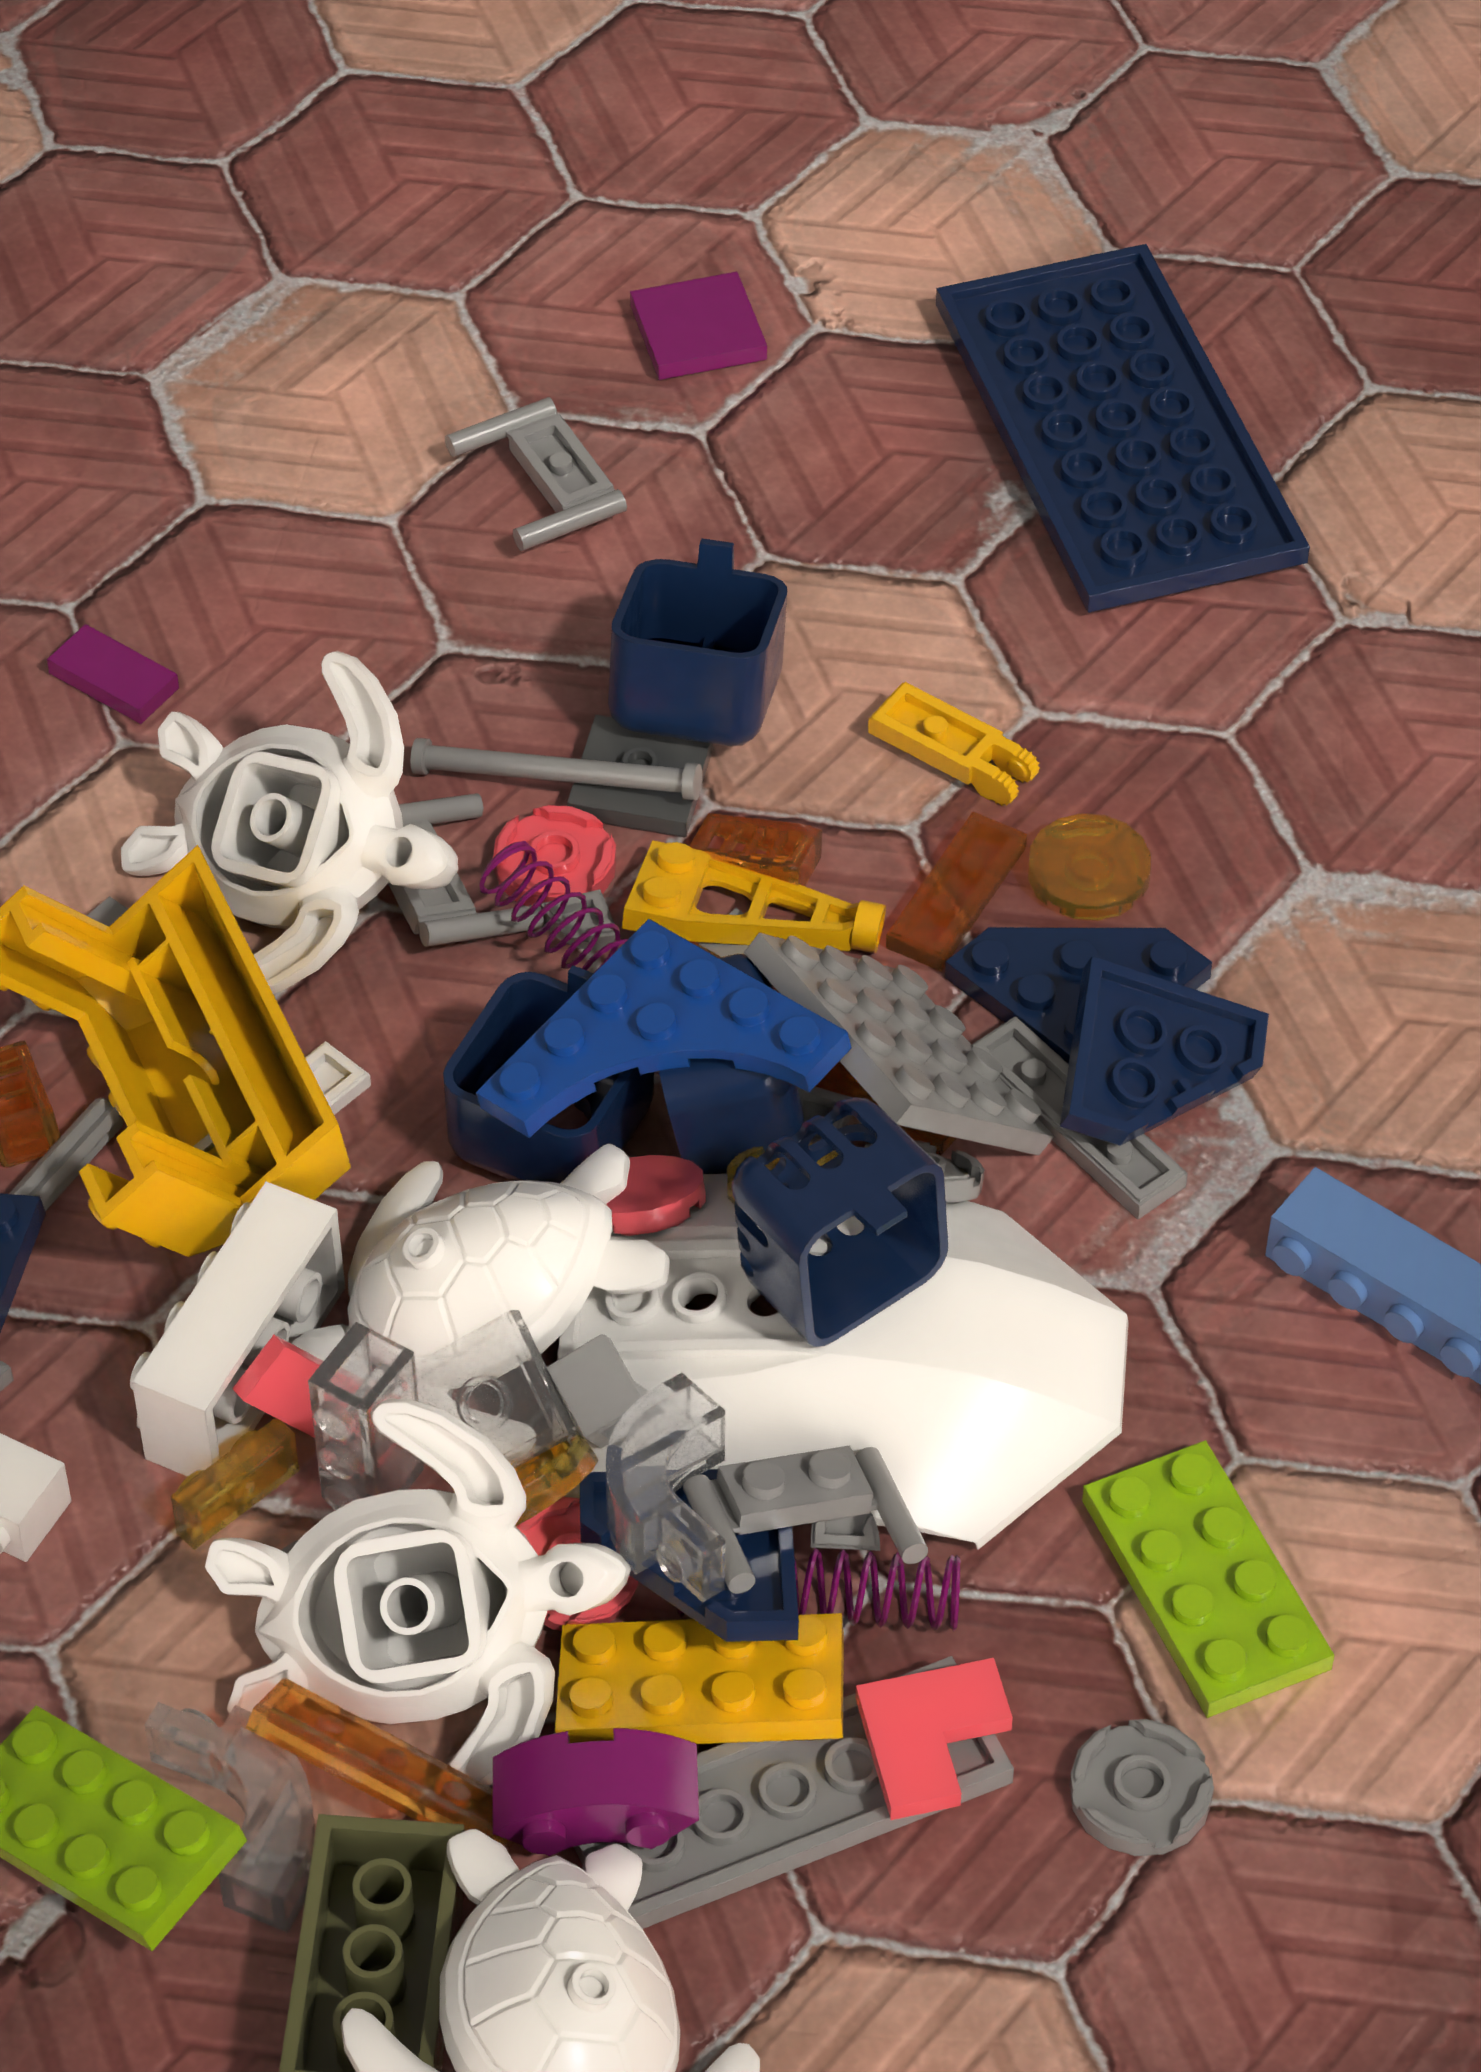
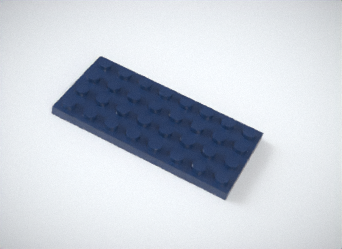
[936,244,1310,613]

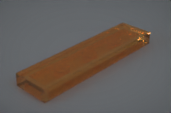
[246,1678,515,1851]

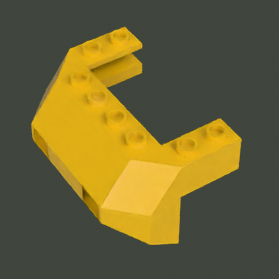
[0,845,351,1257]

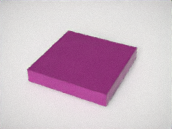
[630,272,767,380]

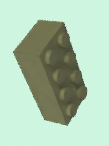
[279,1814,465,2072]

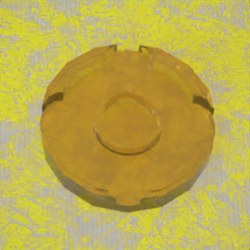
[1028,813,1151,920]
[512,1434,599,1526]

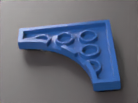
[476,919,852,1138]

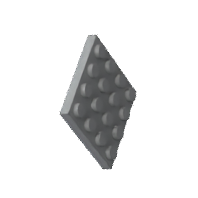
[744,933,1055,1155]

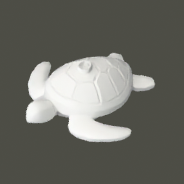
[121,651,458,994]
[291,1143,670,1462]
[205,1398,631,1811]
[341,1829,760,2072]

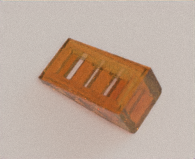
[690,813,822,886]
[0,1040,61,1168]

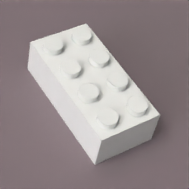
[130,1181,345,1488]

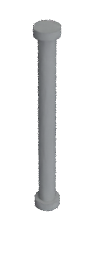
[410,738,702,800]

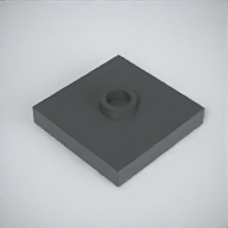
[567,715,713,837]

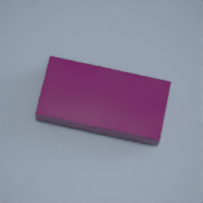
[47,624,179,724]

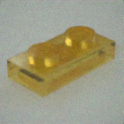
[171,1418,299,1550]

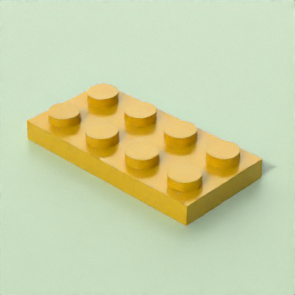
[555,1613,844,1744]

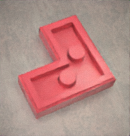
[855,1658,1013,1820]

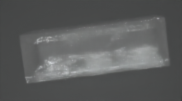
[308,1322,424,1510]

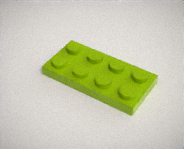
[1082,1440,1335,1718]
[0,1705,248,1951]

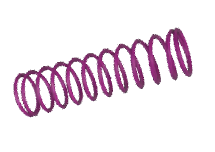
[479,841,628,973]
[677,1548,961,1632]

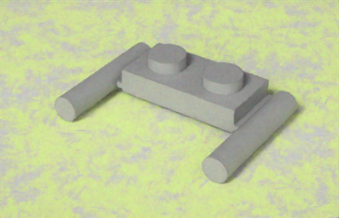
[445,397,627,551]
[388,793,544,947]
[683,1445,928,1594]

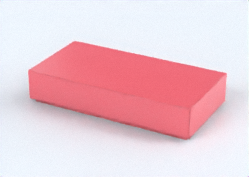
[232,1335,373,1447]

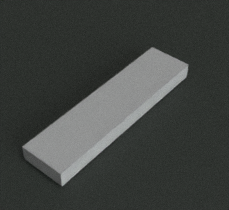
[970,1016,1188,1219]

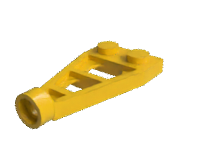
[622,840,886,954]

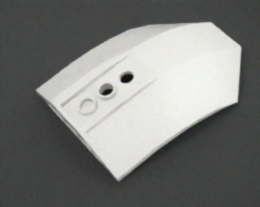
[556,1173,1129,1550]

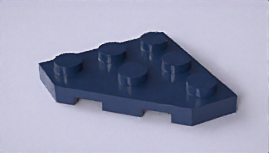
[945,927,1212,1064]
[1060,956,1269,1146]
[579,1469,799,1642]

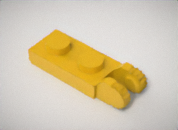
[868,682,1040,806]

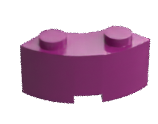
[493,1728,699,1856]

